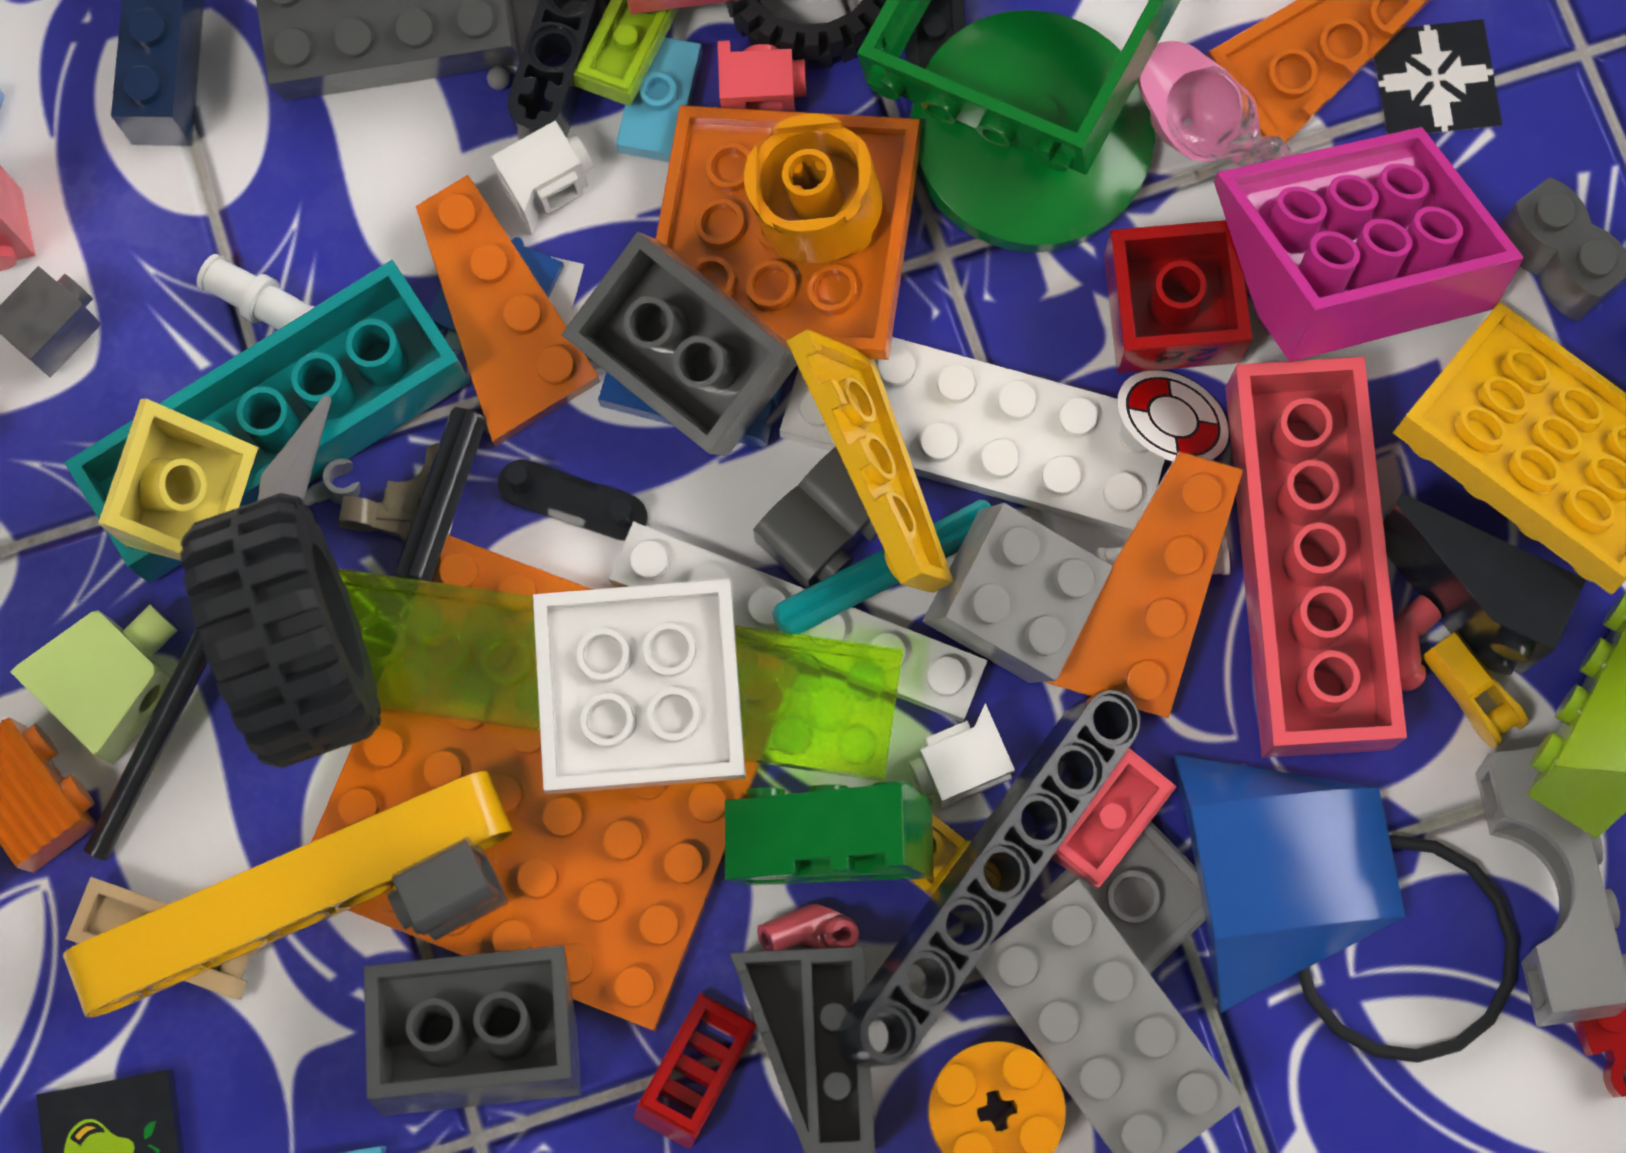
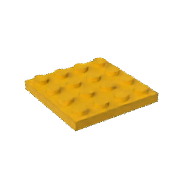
[1393,302,1626,595]

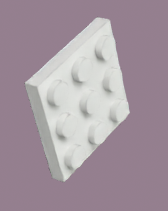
[533,579,746,794]

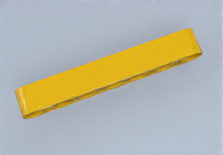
[62,771,513,1018]

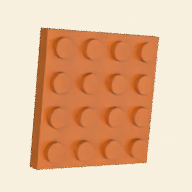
[656,105,922,360]

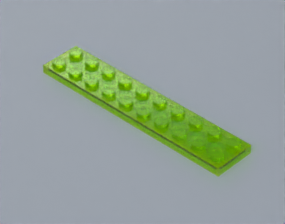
[337,568,903,782]

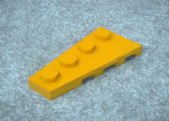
[786,329,954,593]

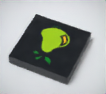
[36,1070,184,1153]

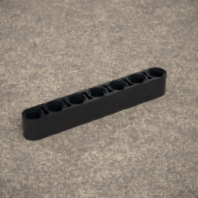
[838,690,1140,1068]

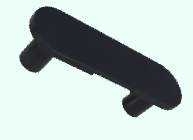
[498,460,648,541]

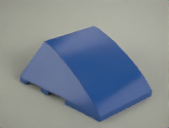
[1173,754,1405,1013]

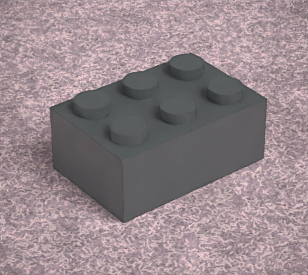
[561,231,797,456]

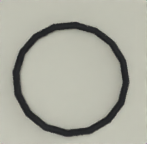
[1297,835,1519,1063]

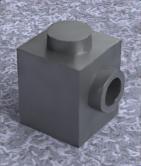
[0,266,101,378]

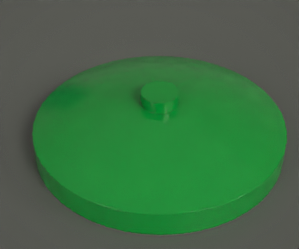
[909,10,1155,252]

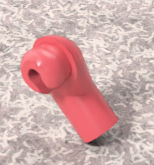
[1394,595,1442,691]
[757,903,859,952]

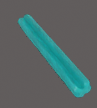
[772,500,991,638]

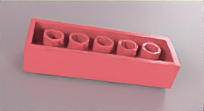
[1225,357,1407,758]

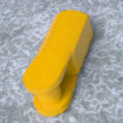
[1421,631,1529,748]

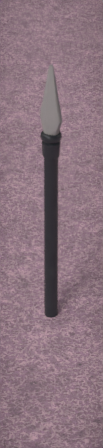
[84,396,331,861]

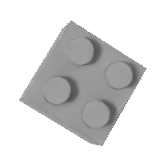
[922,503,1113,683]

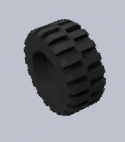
[180,493,381,768]

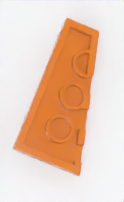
[1207,0,1431,159]
[415,175,600,447]
[1045,451,1243,718]

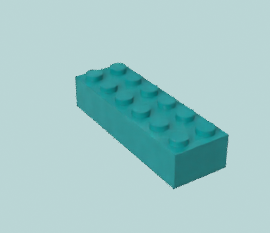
[64,259,470,584]

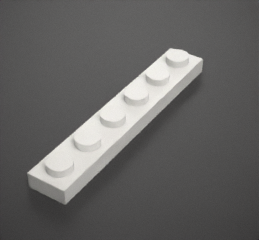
[609,522,987,723]

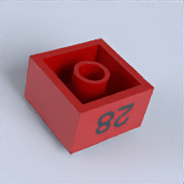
[1104,220,1252,374]

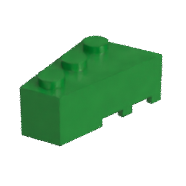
[725,781,934,886]

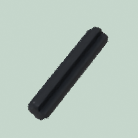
[395,407,486,588]

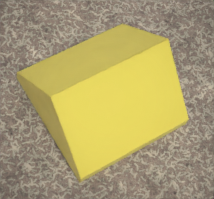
[98,399,258,560]

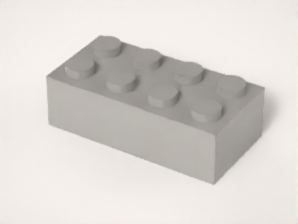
[975,879,1244,1153]

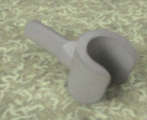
[303,458,361,506]

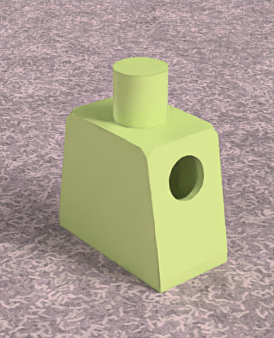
[10,604,178,764]

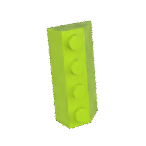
[1526,592,1626,839]

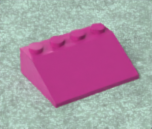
[1213,127,1524,362]

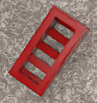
[633,992,757,1149]

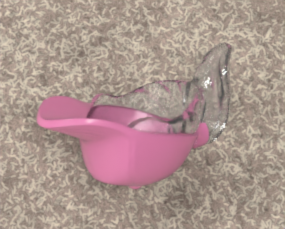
[1137,41,1293,167]

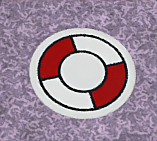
[1117,370,1229,462]

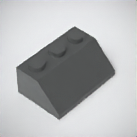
[364,945,581,1116]

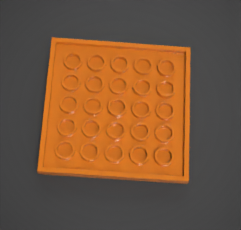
[311,535,797,1032]

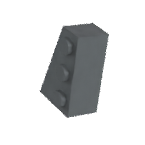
[730,947,875,1153]

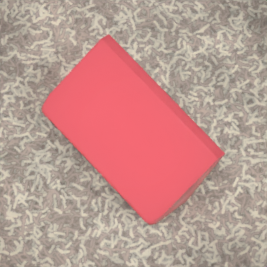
[1051,748,1177,889]

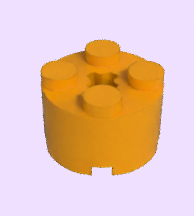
[744,114,882,263]
[927,1041,1066,1153]

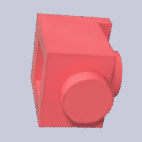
[717,41,806,112]

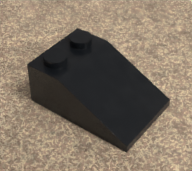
[1383,493,1586,675]

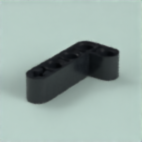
[507,0,611,140]

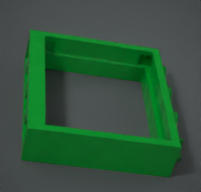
[857,0,1181,175]

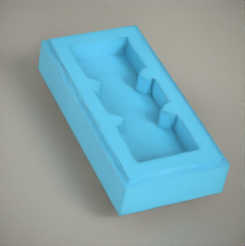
[616,38,702,162]

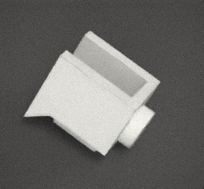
[491,120,594,235]
[909,703,1015,809]

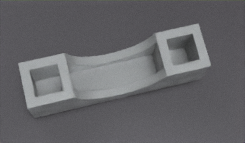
[1475,747,1626,1027]

